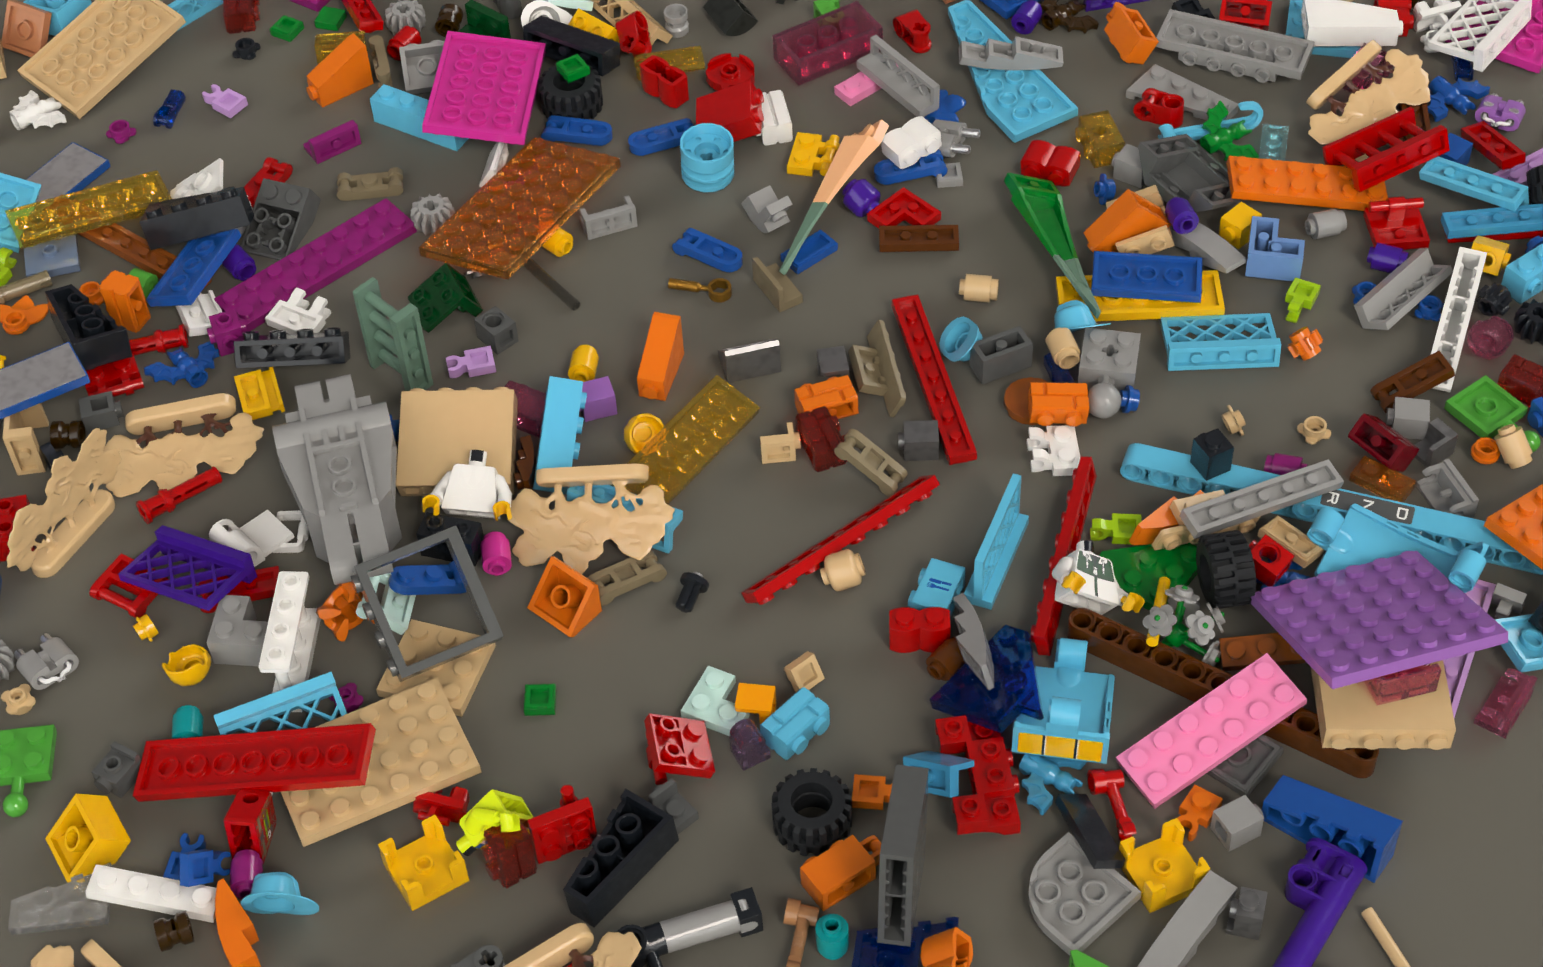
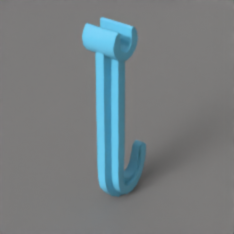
[1158,101,1263,140]

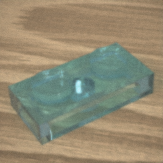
[1259,124,1289,161]

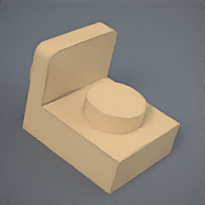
[760,422,801,464]

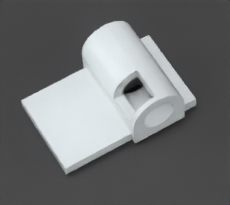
[170,158,223,200]
[209,509,294,567]

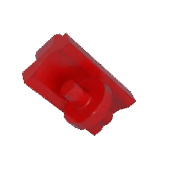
[413,786,470,827]

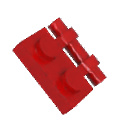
[85,353,145,397]

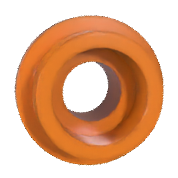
[1470,437,1500,464]

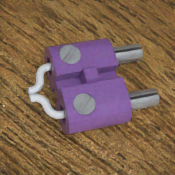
[1475,93,1526,132]

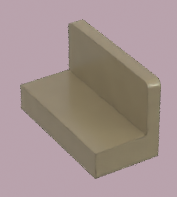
[752,257,803,313]

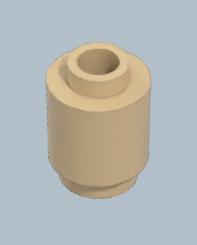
[959,274,999,303]
[1045,328,1080,369]
[1494,424,1533,469]

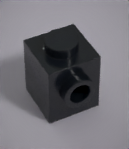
[1190,428,1234,481]

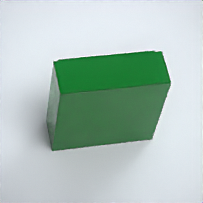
[314,6,347,31]
[270,15,304,42]
[556,54,590,83]
[524,684,557,716]

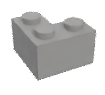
[206,595,268,667]

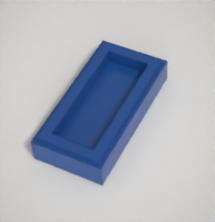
[780,230,838,275]

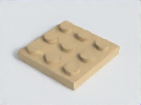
[376,619,496,717]

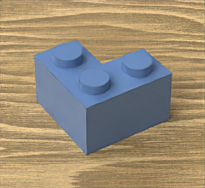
[1245,216,1305,281]

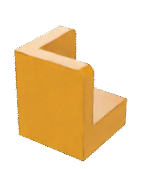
[735,683,777,724]

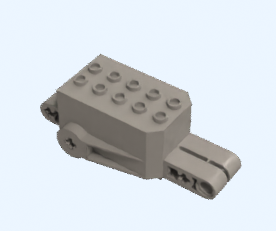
[272,374,402,585]

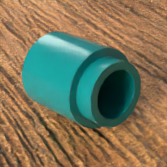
[171,705,204,739]
[815,914,849,960]

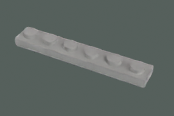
[1179,459,1344,539]

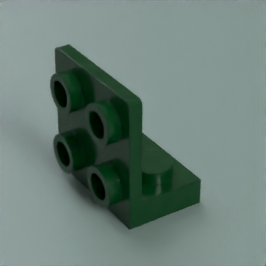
[458,0,511,39]
[408,263,483,333]

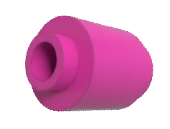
[481,532,512,576]

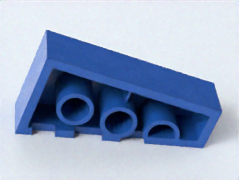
[1262,775,1403,883]

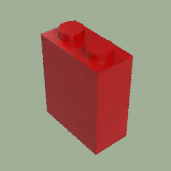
[696,80,764,142]

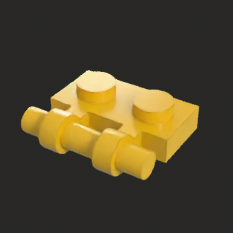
[787,132,840,177]

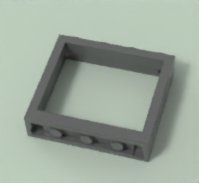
[350,526,504,682]

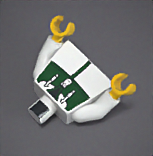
[1052,540,1145,615]

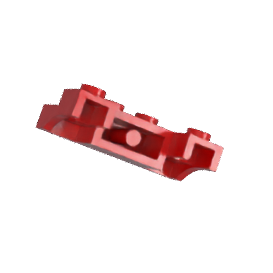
[935,715,1021,835]

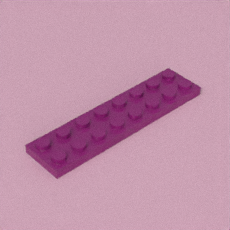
[214,198,417,331]

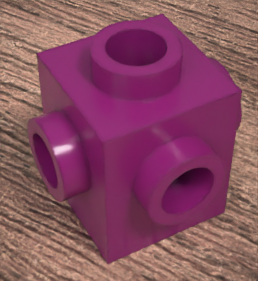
[207,309,248,357]

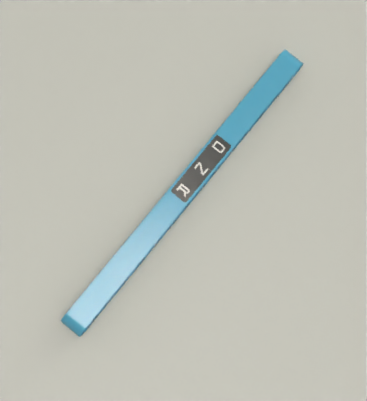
[1120,443,1543,575]

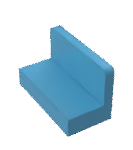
[903,751,974,798]

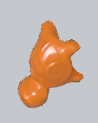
[316,582,375,642]

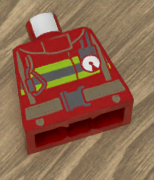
[223,789,276,864]

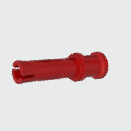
[129,324,189,356]
[136,466,223,524]

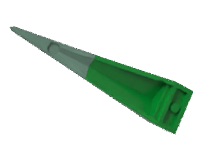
[1004,173,1101,319]

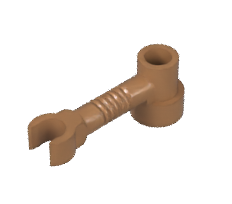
[783,898,820,967]

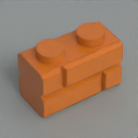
[99,270,151,333]
[794,375,859,428]
[1028,382,1089,427]

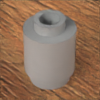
[1305,209,1347,239]

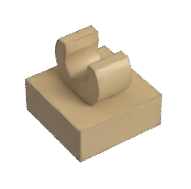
[784,651,825,692]

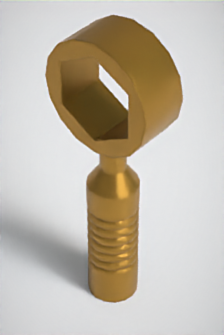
[668,278,732,303]

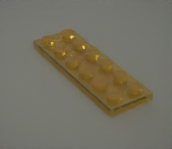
[5,170,172,249]
[611,375,760,505]

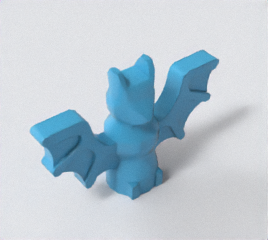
[1019,754,1087,815]

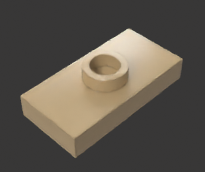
[1257,515,1324,568]

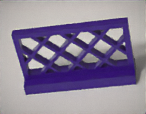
[118,525,257,611]

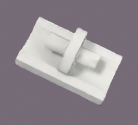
[1413,0,1462,33]

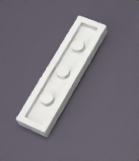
[86,864,217,923]

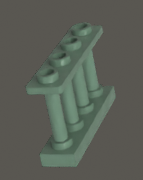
[353,277,434,391]

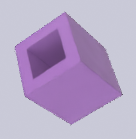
[579,376,617,422]

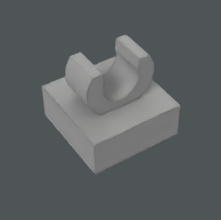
[1492,583,1527,619]

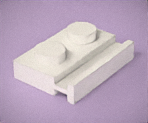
[175,290,222,337]

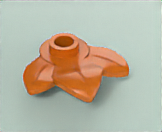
[0,295,49,335]

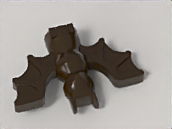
[1041,0,1099,34]

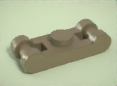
[368,35,394,88]
[337,167,403,201]
[834,429,908,496]
[588,550,667,606]

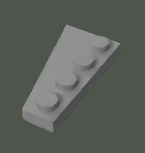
[1126,64,1239,120]

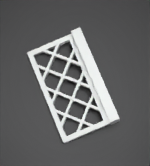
[1428,0,1532,72]

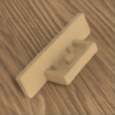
[1152,490,1261,550]

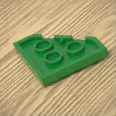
[1099,543,1198,611]

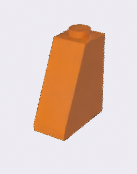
[306,33,374,108]
[1083,189,1171,253]
[637,312,684,401]

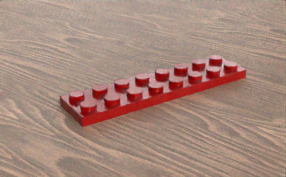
[133,723,376,802]

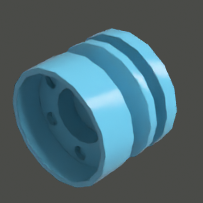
[680,123,734,192]

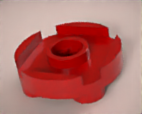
[706,53,755,91]

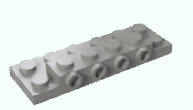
[1156,9,1314,83]

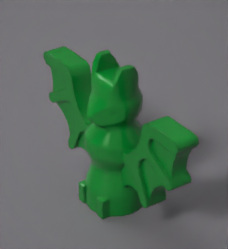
[1200,101,1259,161]

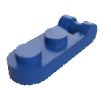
[541,115,613,146]
[628,118,694,156]
[874,150,948,185]
[672,228,743,272]
[388,561,467,595]

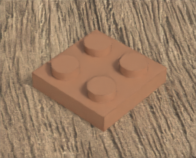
[1,0,52,57]

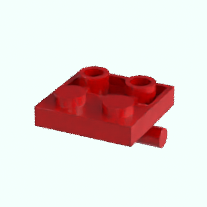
[1363,196,1430,250]
[644,713,715,785]
[527,785,597,864]

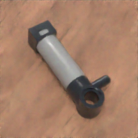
[617,887,763,967]

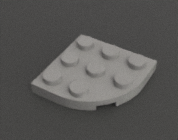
[1028,832,1141,955]

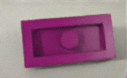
[303,120,362,164]

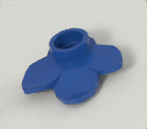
[924,89,966,124]

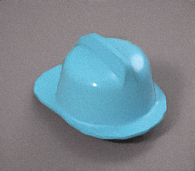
[1054,300,1111,332]
[939,316,983,362]
[241,872,319,915]

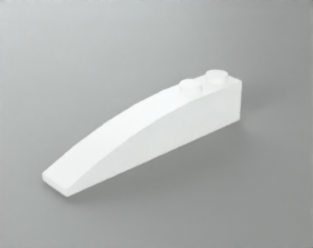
[1431,247,1487,392]

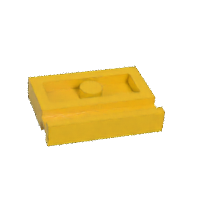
[234,367,285,420]

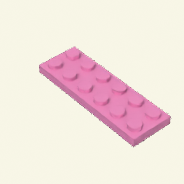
[1116,653,1307,809]

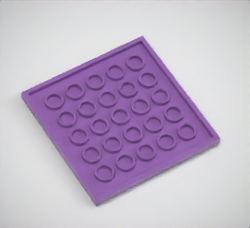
[1251,550,1508,689]

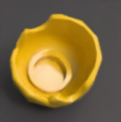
[624,413,665,457]
[162,644,212,686]

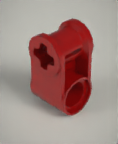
[893,9,932,53]
[615,10,652,61]
[1133,88,1184,128]

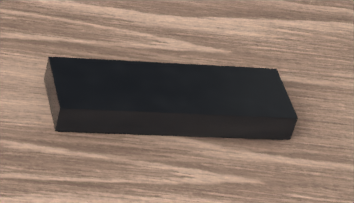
[1055,794,1125,869]

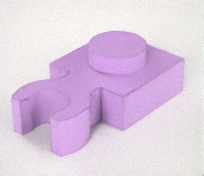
[202,84,248,118]
[446,345,496,378]

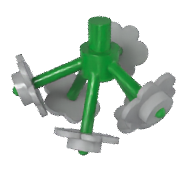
[1143,585,1226,666]

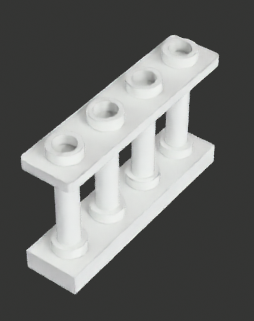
[259,571,321,712]

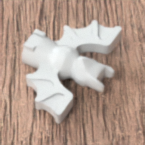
[9,90,67,130]

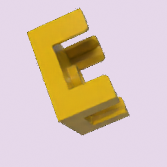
[378,815,470,911]
[1119,818,1210,913]

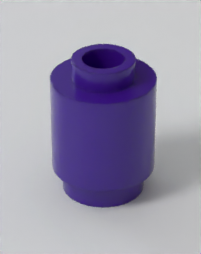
[1011,0,1042,34]
[1165,197,1199,234]
[1367,243,1409,273]
[222,244,256,281]

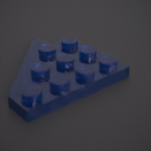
[929,625,1044,733]

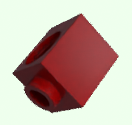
[1249,534,1295,587]

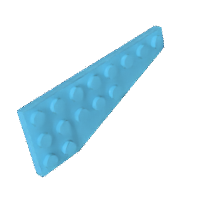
[948,0,1078,143]

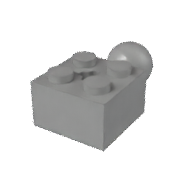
[1078,327,1141,419]

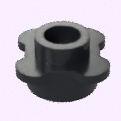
[232,38,260,60]

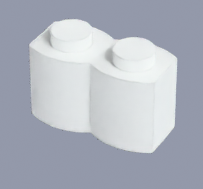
[881,116,942,169]

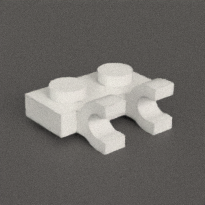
[265,287,331,334]
[1026,425,1080,476]

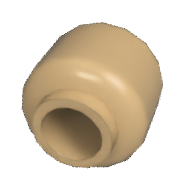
[820,549,866,591]

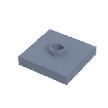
[23,229,81,277]

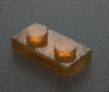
[1349,456,1416,503]

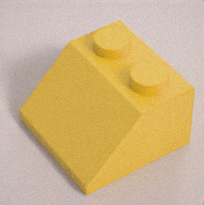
[45,794,131,885]

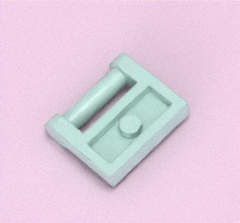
[356,573,416,635]

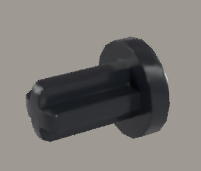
[676,572,709,613]

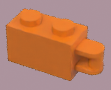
[1104,2,1159,65]
[800,835,882,911]

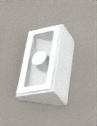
[479,142,509,189]

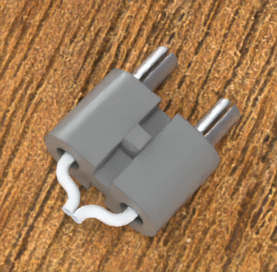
[932,119,981,158]
[14,633,79,690]

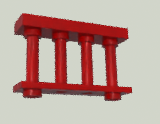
[1322,107,1450,192]

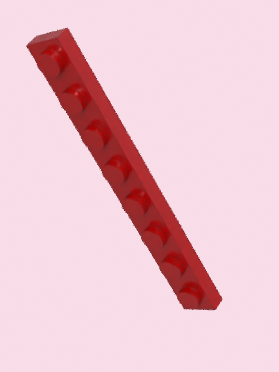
[892,294,977,465]
[1030,457,1097,656]
[741,475,940,605]

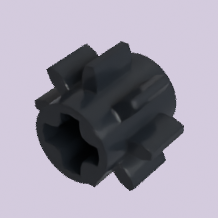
[1476,282,1512,318]

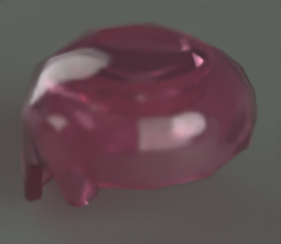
[1467,316,1514,360]

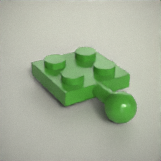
[1444,375,1541,452]
[0,724,57,817]

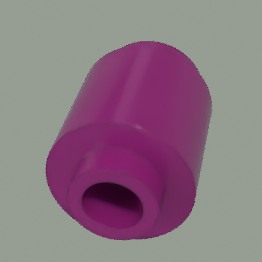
[1264,453,1308,475]
[230,850,263,900]

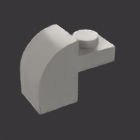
[741,185,793,233]

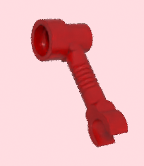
[1087,768,1137,841]

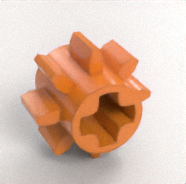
[1287,326,1323,361]

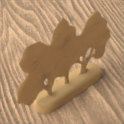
[6,428,122,578]
[508,464,675,574]

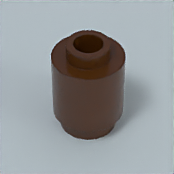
[926,637,966,681]

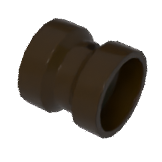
[435,4,464,37]
[50,420,86,449]
[153,911,195,952]

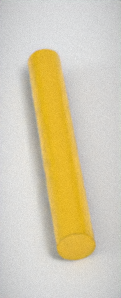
[1146,577,1171,647]

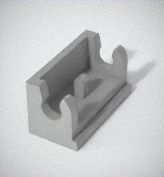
[579,195,638,240]
[1416,458,1479,519]

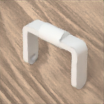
[273,510,309,553]

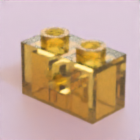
[1075,110,1125,168]

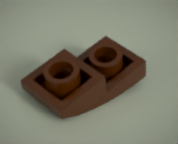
[513,435,536,492]

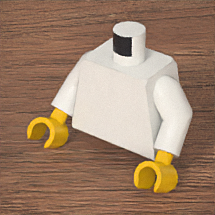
[422,450,512,521]

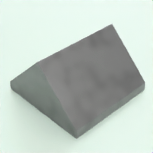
[718,339,781,383]

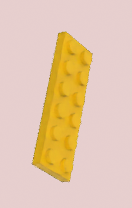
[1056,270,1225,322]

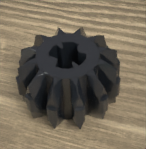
[1514,299,1543,345]

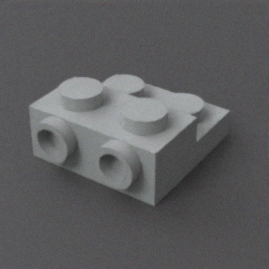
[399,40,445,94]

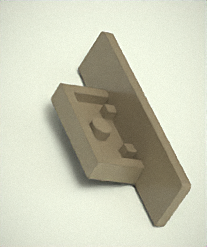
[848,320,906,417]

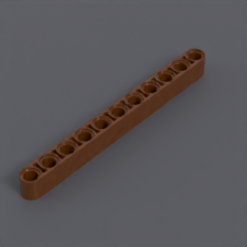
[1067,608,1379,779]

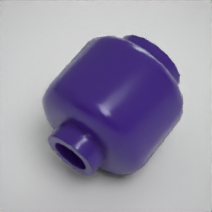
[842,179,881,218]

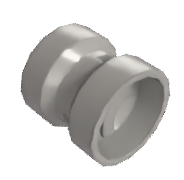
[663,3,689,38]

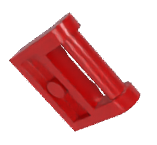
[89,553,168,618]

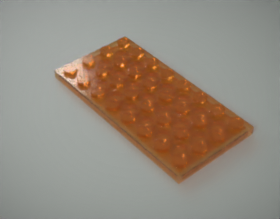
[419,137,621,280]

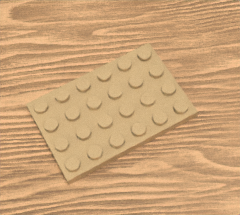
[17,0,186,119]
[281,677,482,847]

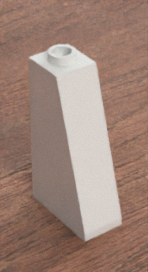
[1301,0,1403,47]

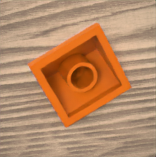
[527,556,602,637]

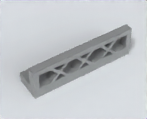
[857,35,940,117]
[1354,248,1453,330]

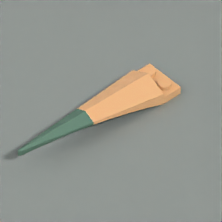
[779,119,889,275]

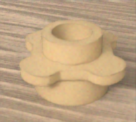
[1221,405,1246,436]
[1297,416,1331,445]
[1,684,36,715]

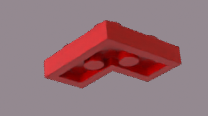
[867,187,941,228]

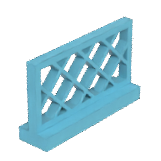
[1160,313,1282,371]
[964,473,1029,610]
[213,671,347,735]

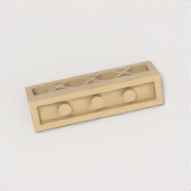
[591,0,673,45]

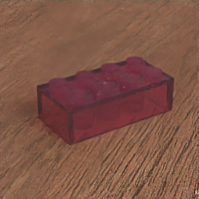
[773,1,883,86]

